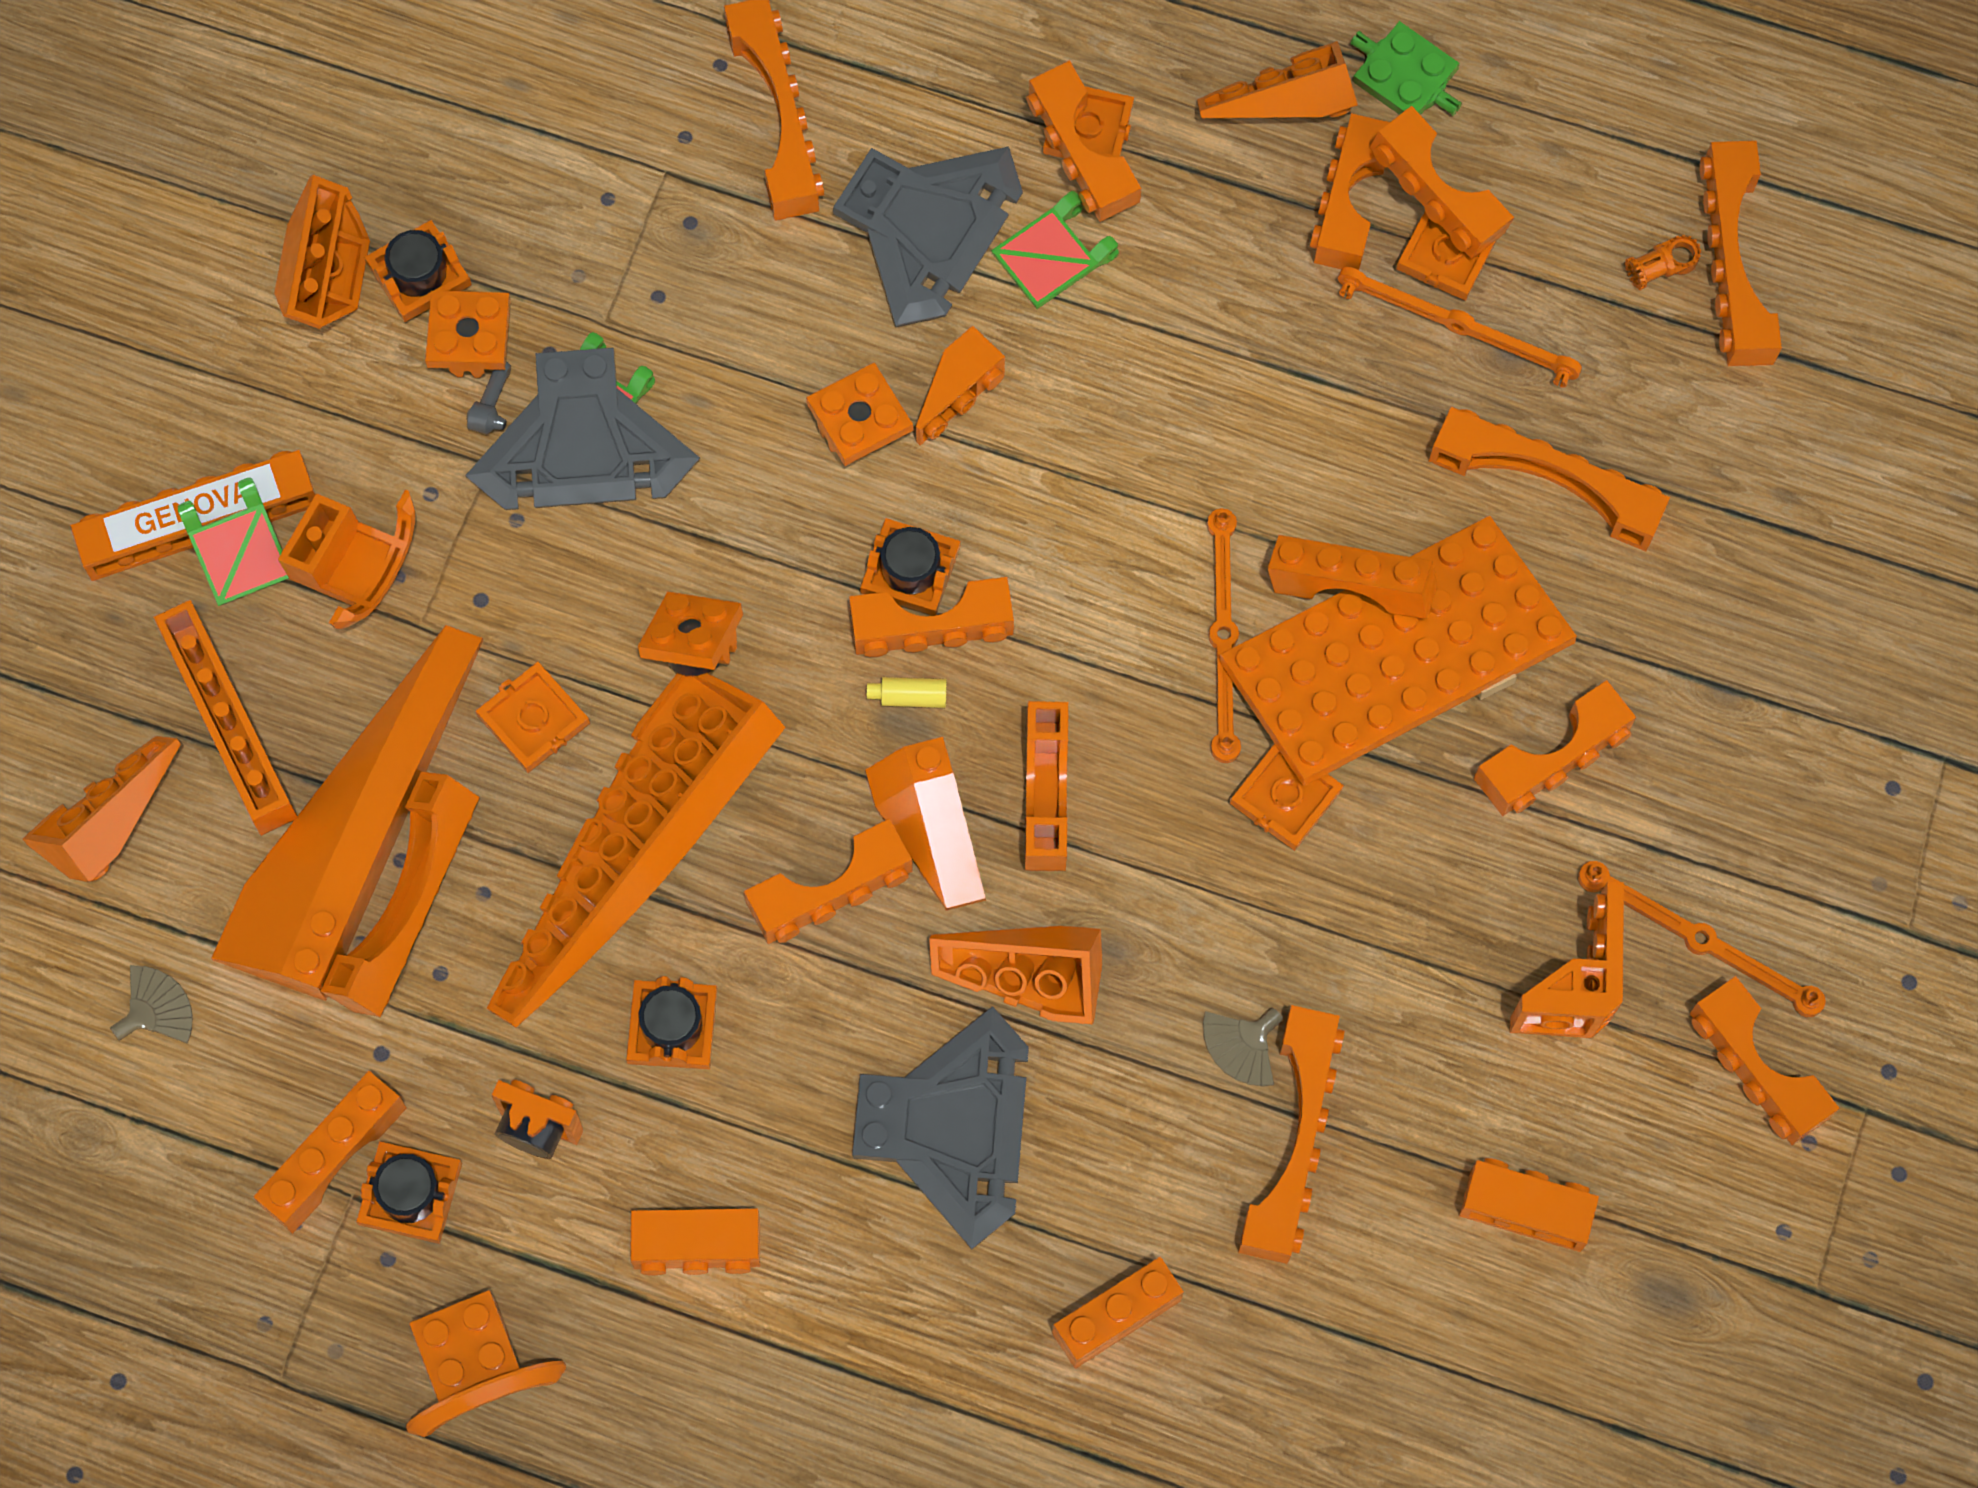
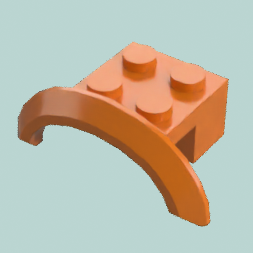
[278,490,415,629]
[406,1290,566,1437]

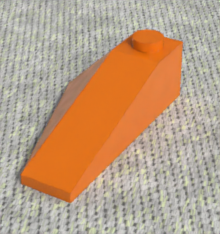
[23,736,181,882]
[865,737,986,911]
[929,926,1102,1025]

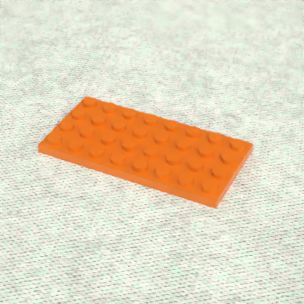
[1220,516,1577,786]

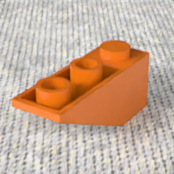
[916,326,1005,446]

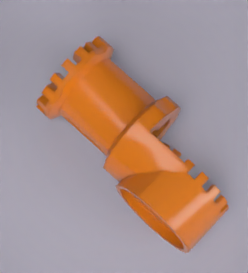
[1625,235,1701,290]

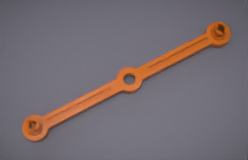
[1338,267,1582,388]
[1207,508,1241,763]
[1578,861,1826,1017]

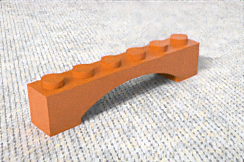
[724,0,824,221]
[1700,141,1782,366]
[1429,407,1670,552]
[320,772,480,1017]
[1238,1005,1345,1264]

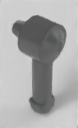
[466,361,511,435]

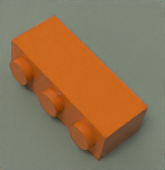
[1459,1158,1599,1252]
[631,1208,760,1276]
[1052,1256,1184,1369]

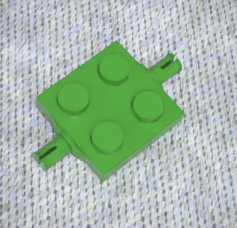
[1350,21,1462,116]

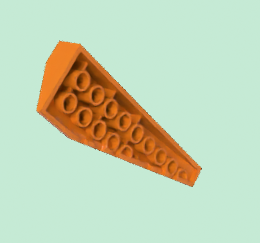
[211,625,483,1001]
[487,673,786,1028]

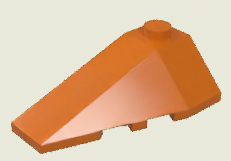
[1197,41,1358,118]

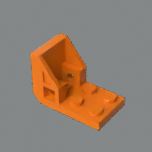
[1510,881,1624,1038]

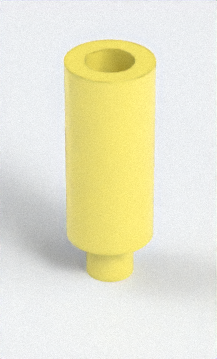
[867,677,947,708]

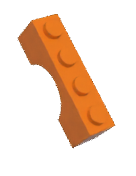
[1026,60,1142,222]
[1370,106,1514,259]
[1310,113,1390,270]
[1268,535,1437,619]
[849,577,1014,657]
[1474,680,1636,816]
[1025,701,1068,871]
[744,818,913,944]
[1689,976,1840,1145]
[254,1071,407,1234]

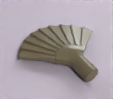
[110,965,193,1044]
[1203,1008,1284,1087]

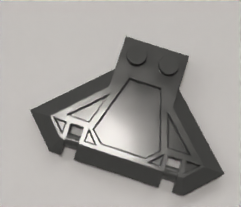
[833,146,1023,327]
[465,348,700,510]
[852,1006,1029,1250]

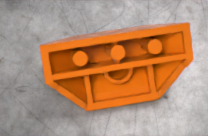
[274,175,370,329]

